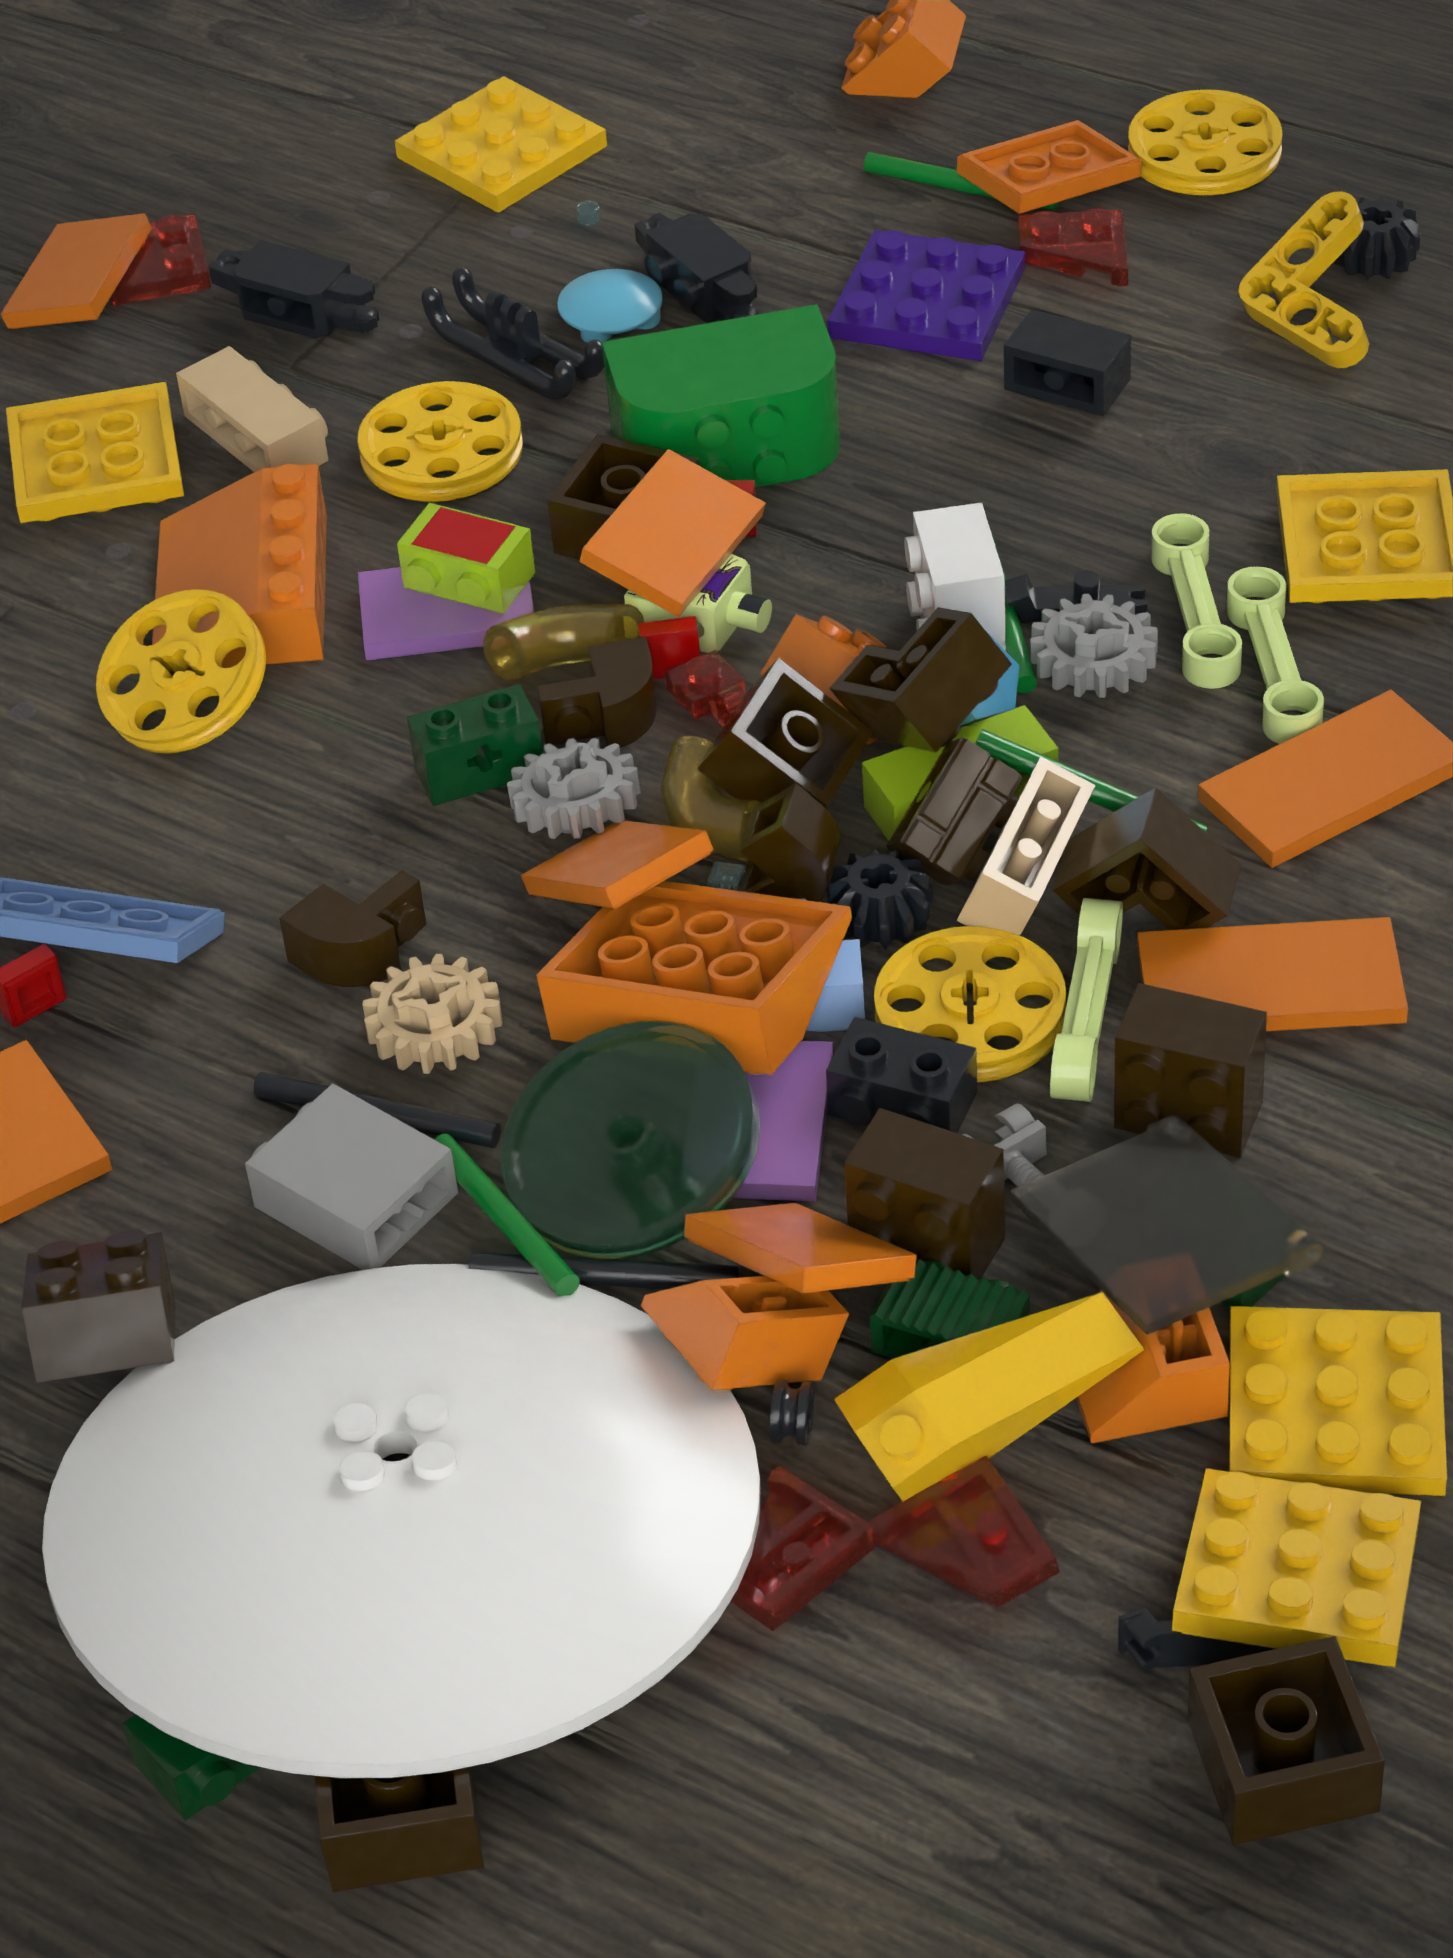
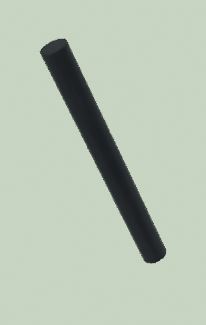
[254,1072,501,1149]
[469,1252,739,1289]

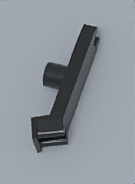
[1005,570,1148,623]
[1118,1607,1275,1670]

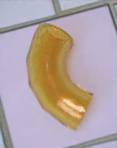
[483,603,645,680]
[661,736,760,861]

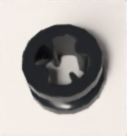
[770,1380,814,1445]

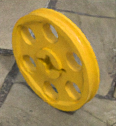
[1128,90,1282,195]
[358,381,523,502]
[96,589,266,753]
[874,926,1066,1082]

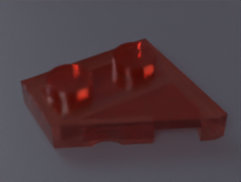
[1018,208,1128,286]
[111,214,211,306]
[867,1455,1060,1608]
[730,1465,877,1631]

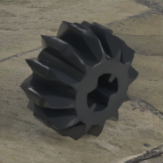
[1333,196,1421,280]
[826,847,933,951]

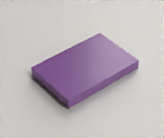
[358,567,537,660]
[683,1041,834,1202]

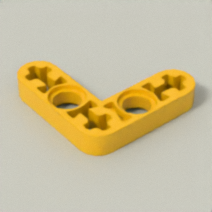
[1238,191,1369,368]

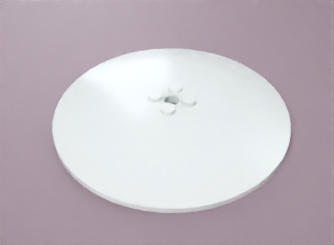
[42,1264,760,1778]

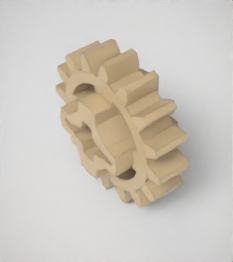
[363,954,503,1074]

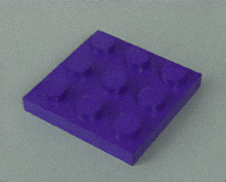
[827,230,1025,361]

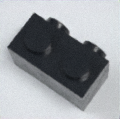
[1003,309,1131,416]
[826,1017,978,1133]

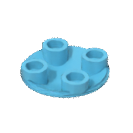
[557,269,662,343]

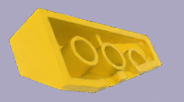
[834,1292,1144,1513]

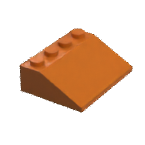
[152,463,327,673]
[536,881,852,1075]

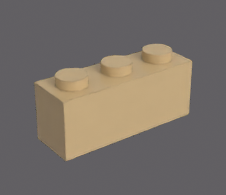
[176,346,329,472]
[957,757,1095,935]

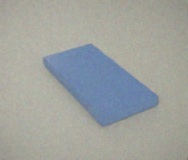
[0,877,225,963]

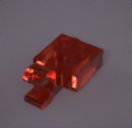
[665,650,746,727]

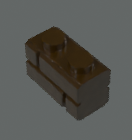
[886,737,1022,886]

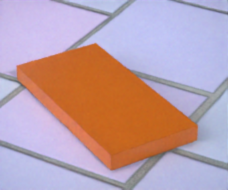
[1198,690,1453,868]
[1137,917,1408,1031]

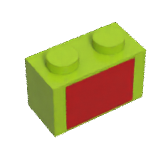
[397,503,535,614]

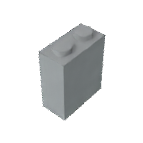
[245,1083,458,1270]

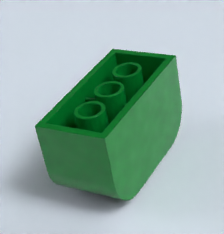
[602,304,840,487]

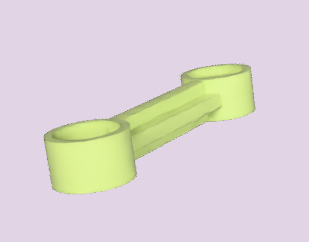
[1151,513,1242,689]
[1227,567,1324,744]
[1050,898,1123,1102]

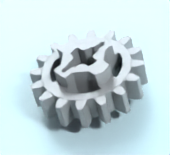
[1030,594,1158,698]
[507,738,641,839]

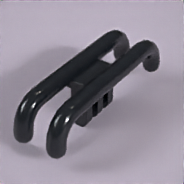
[421,267,604,399]

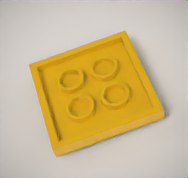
[395,76,607,213]
[6,382,184,524]
[1276,469,1453,603]
[1229,1306,1447,1496]
[1172,1468,1421,1668]

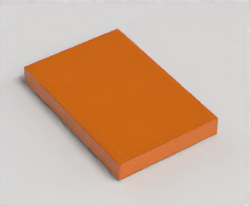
[956,120,1142,214]
[1,213,152,329]
[579,449,766,617]
[521,821,714,909]
[0,1040,113,1224]
[684,1203,916,1293]

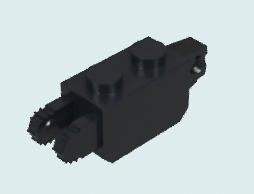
[634,213,759,323]
[208,240,379,339]

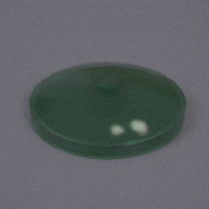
[500,1021,760,1259]

